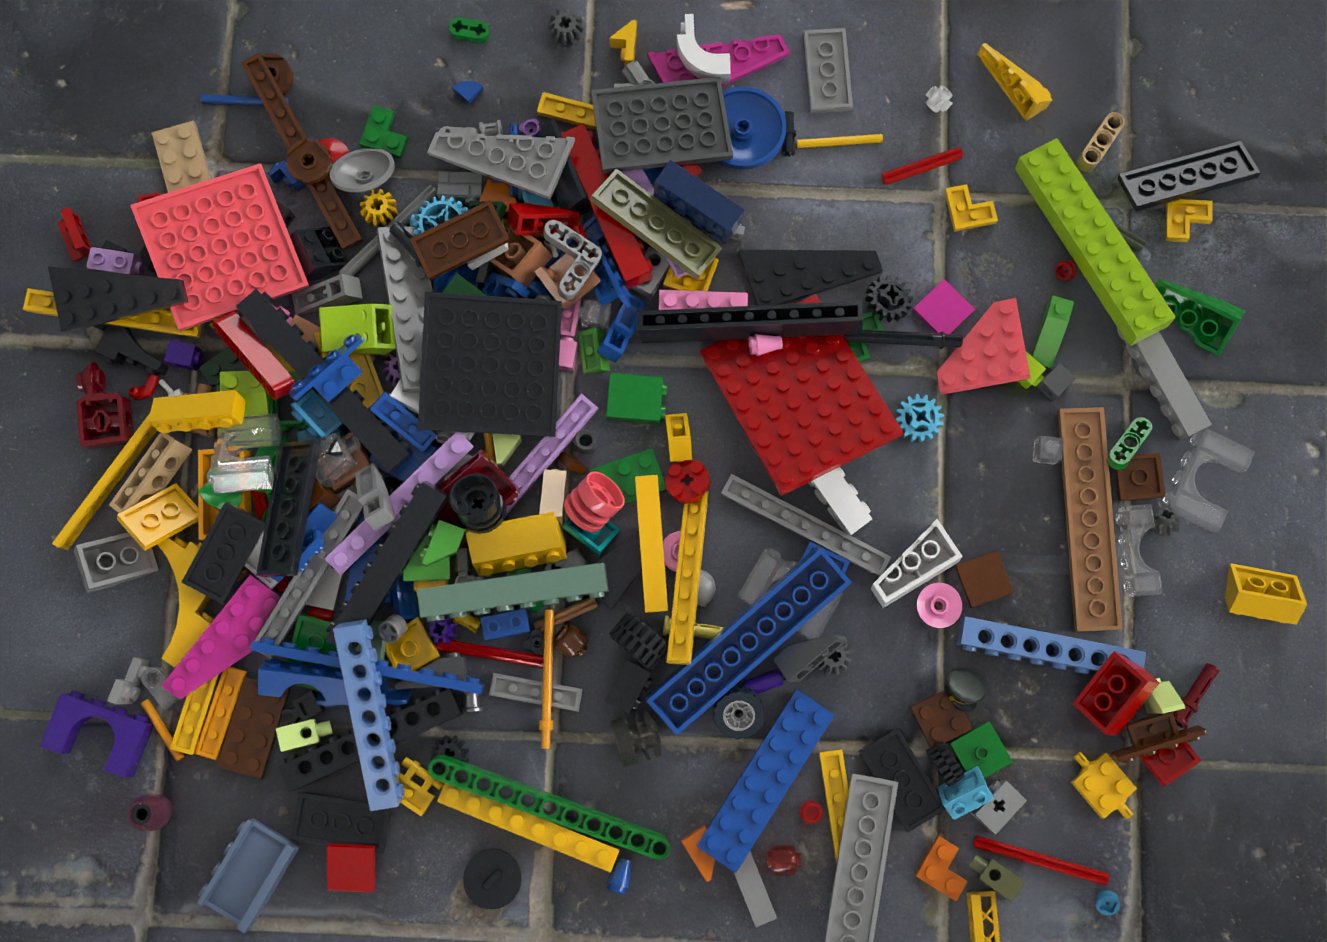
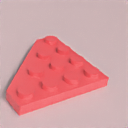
[937,298,1030,395]

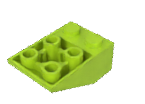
[319,304,396,355]

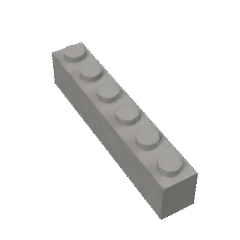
[1117,327,1212,440]

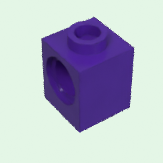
[164,340,203,371]

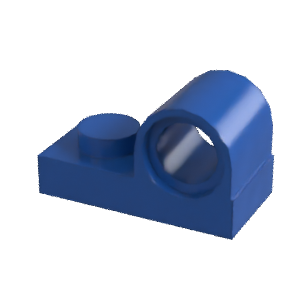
[482,272,531,299]

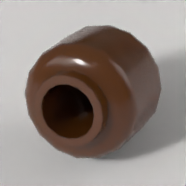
[554,625,588,658]

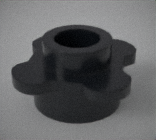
[524,629,544,655]

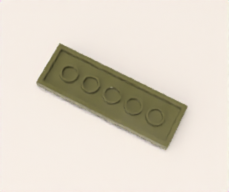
[590,168,722,280]

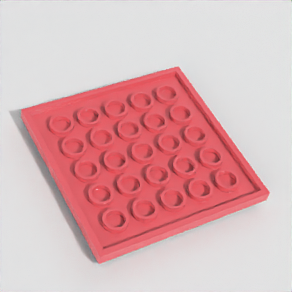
[130,163,309,331]

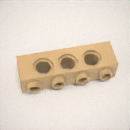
[109,433,192,513]

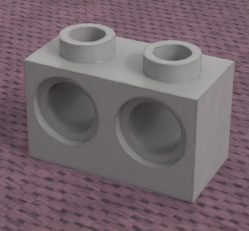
[631,246,670,300]

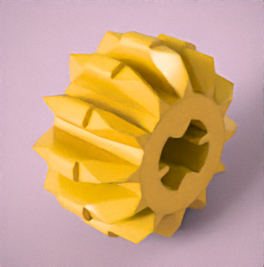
[360,189,397,227]

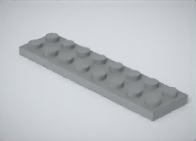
[377,226,433,392]
[824,773,898,942]

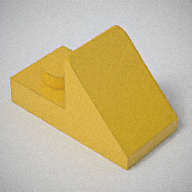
[609,20,637,67]

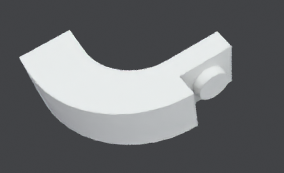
[677,14,730,83]

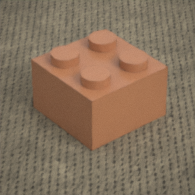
[489,228,552,288]

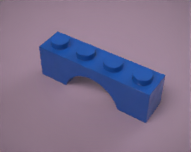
[258,659,348,705]

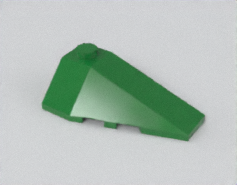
[1155,279,1246,356]

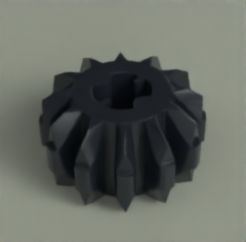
[430,735,470,772]

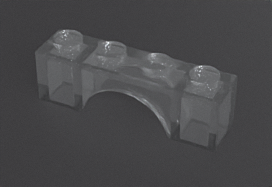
[1116,504,1162,598]

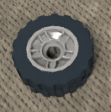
[713,685,765,740]

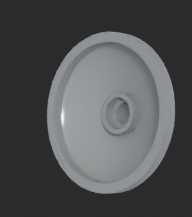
[330,148,395,193]

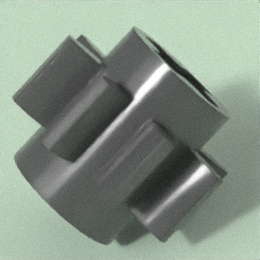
[1151,509,1180,537]

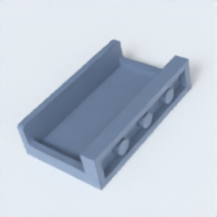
[197,818,300,933]

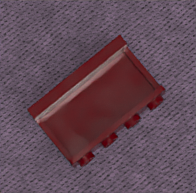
[433,449,519,549]

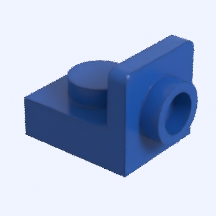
[267,160,305,192]

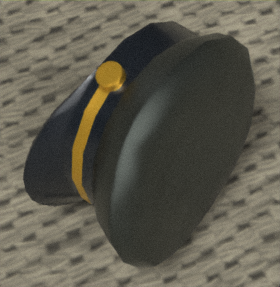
[945,668,987,712]

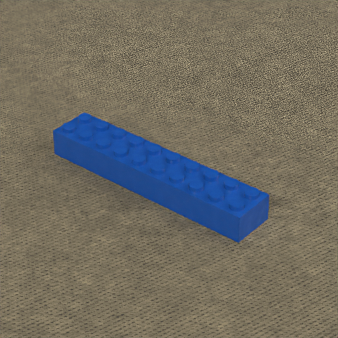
[646,545,852,735]

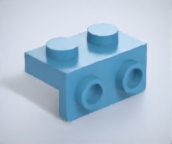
[291,390,343,442]

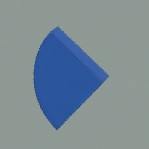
[453,81,484,104]

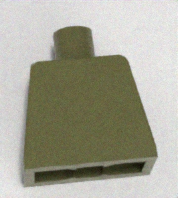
[969,854,1025,902]

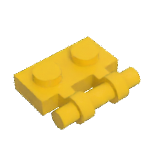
[386,757,444,816]

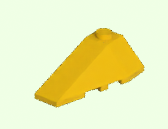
[977,43,1052,121]

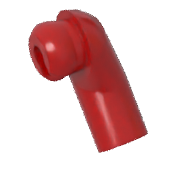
[128,374,160,401]

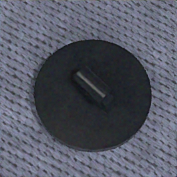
[463,849,522,909]

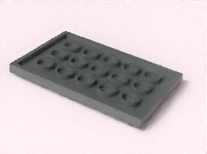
[591,77,733,173]

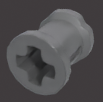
[460,691,482,713]

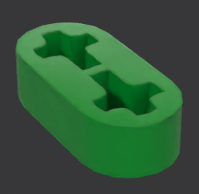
[449,17,490,43]

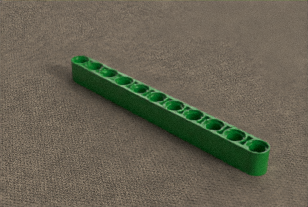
[428,754,670,860]

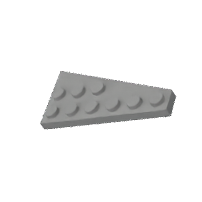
[427,132,575,200]

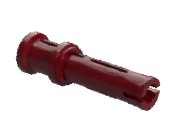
[1173,663,1220,729]

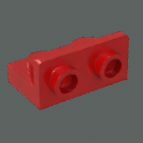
[58,207,91,262]

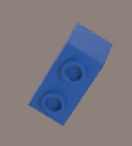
[480,609,532,642]

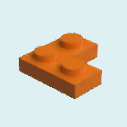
[915,835,968,901]

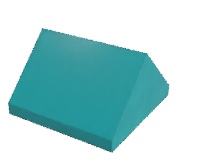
[562,519,620,558]

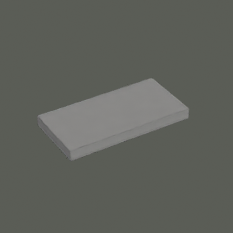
[803,28,853,113]

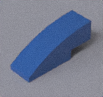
[597,293,646,363]

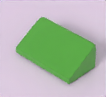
[578,327,610,375]

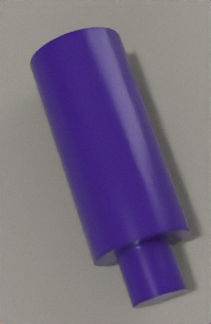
[743,669,786,694]

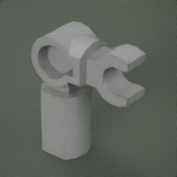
[454,548,491,584]

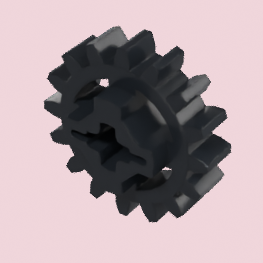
[865,275,913,323]

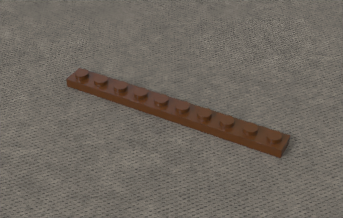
[241,52,363,250]

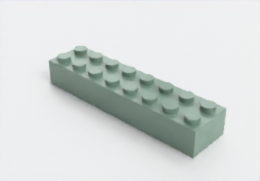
[417,563,609,622]

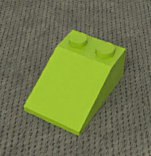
[220,371,272,442]

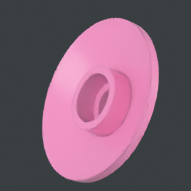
[917,583,962,628]

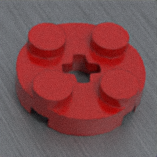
[665,460,711,504]

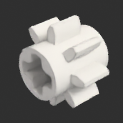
[926,85,953,113]

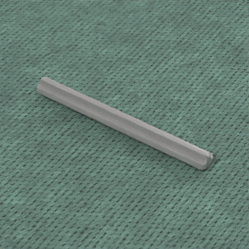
[339,185,438,276]

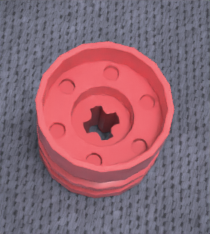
[564,471,625,533]

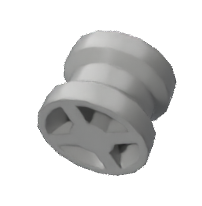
[378,614,407,643]

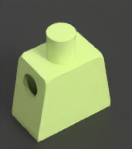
[276,719,333,752]

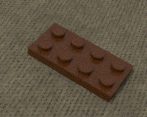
[410,200,511,280]
[217,677,291,779]

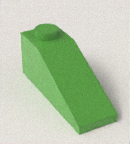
[1031,296,1074,369]

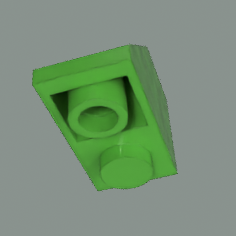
[420,520,465,567]

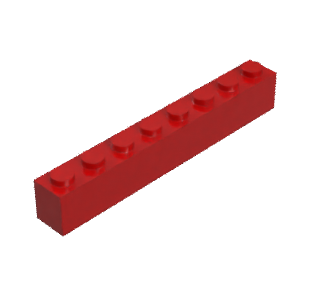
[561,124,653,289]

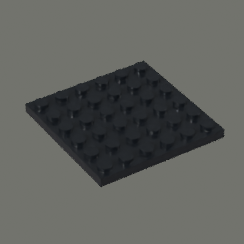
[418,292,562,437]

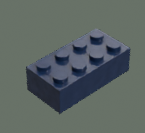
[653,160,744,244]

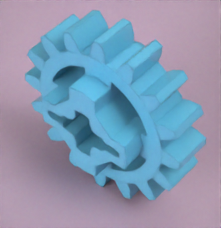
[895,394,944,443]

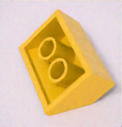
[1225,563,1307,625]

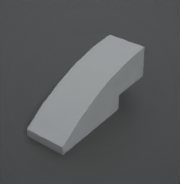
[355,462,395,531]

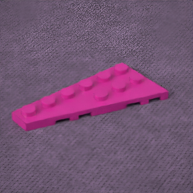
[161,574,306,700]

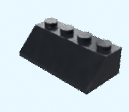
[532,119,589,215]

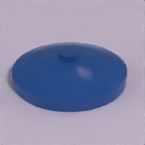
[717,87,786,170]

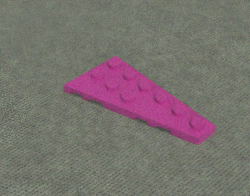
[647,34,790,88]

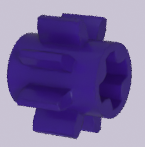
[428,616,458,644]

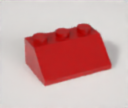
[1072,651,1160,735]

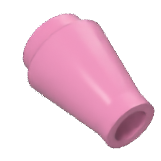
[749,334,783,356]

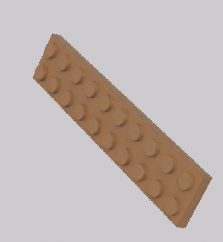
[1057,407,1123,632]

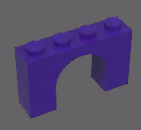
[39,690,154,778]

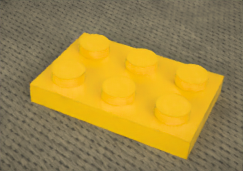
[117,483,199,551]

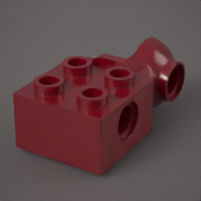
[76,362,134,449]

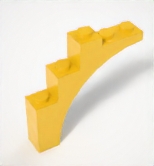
[157,537,214,668]

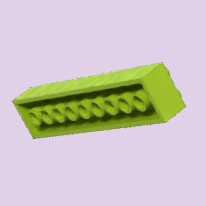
[1015,138,1176,346]

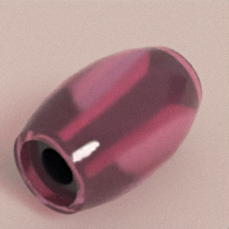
[127,793,173,832]

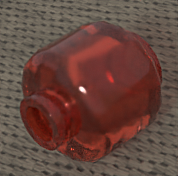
[767,844,801,876]

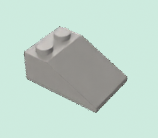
[74,532,159,593]

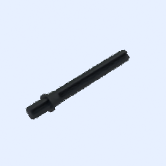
[842,330,963,349]

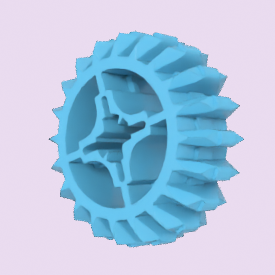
[412,195,468,236]

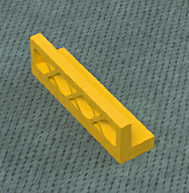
[966,890,1000,942]

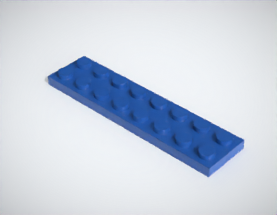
[696,689,835,873]

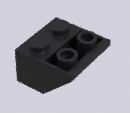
[290,226,349,281]

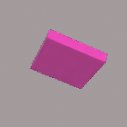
[913,279,975,334]

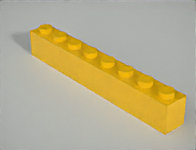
[437,783,620,873]

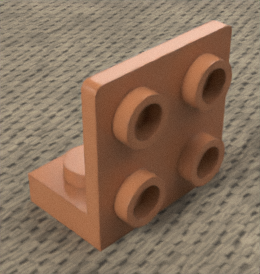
[535,247,601,309]

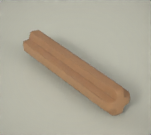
[533,597,598,633]

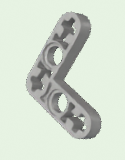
[543,220,602,300]

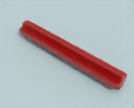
[881,147,963,185]

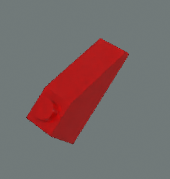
[506,203,580,235]

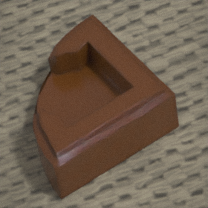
[558,452,588,475]

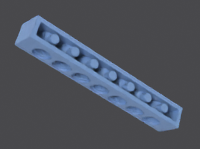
[956,616,1146,674]
[333,619,404,811]

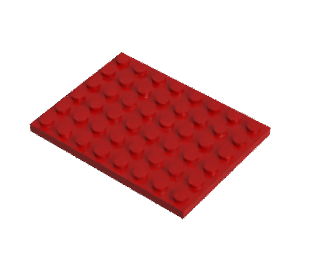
[699,294,903,496]

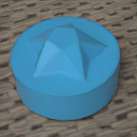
[1095,890,1120,916]

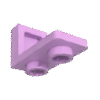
[86,247,144,276]

